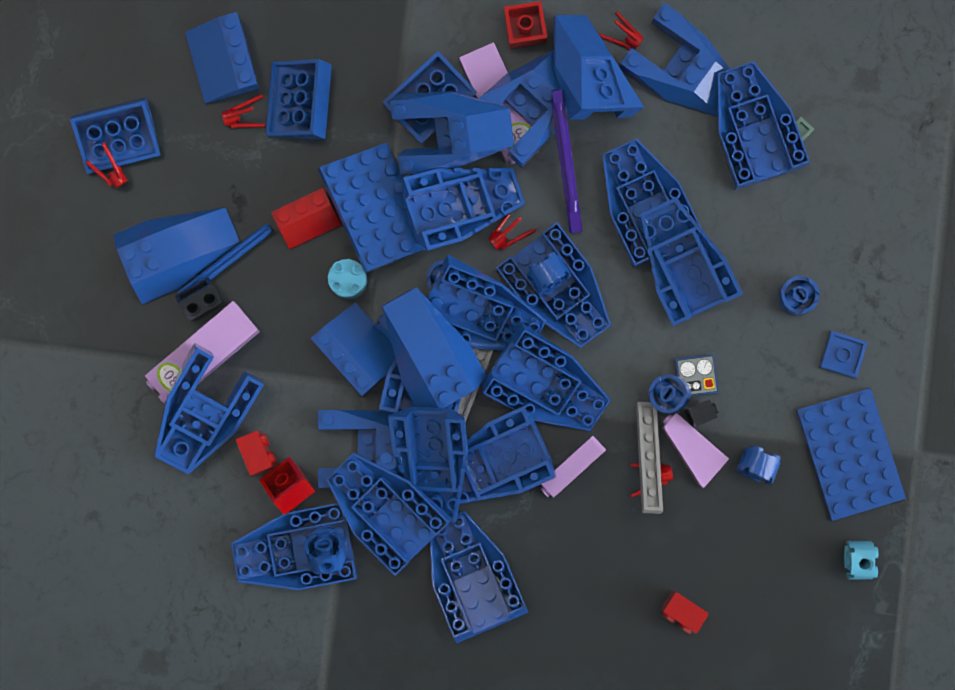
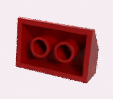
[271,188,341,249]

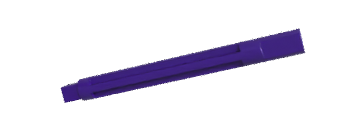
[551,89,583,233]

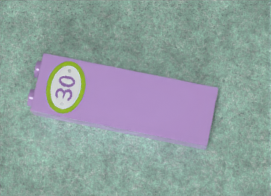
[459,42,539,164]
[145,301,260,404]

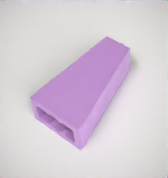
[662,413,729,488]
[540,436,606,498]

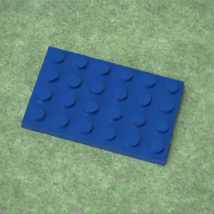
[318,143,425,273]
[796,388,906,521]

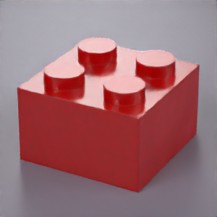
[504,1,547,49]
[235,431,277,476]
[259,456,315,515]
[660,590,709,634]

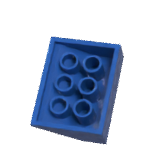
[185,12,260,104]
[382,51,477,144]
[266,59,332,140]
[70,97,161,174]
[311,302,395,397]

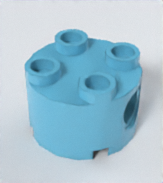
[328,259,368,300]
[844,541,878,580]

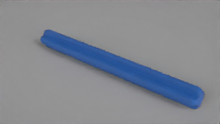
[178,223,273,293]

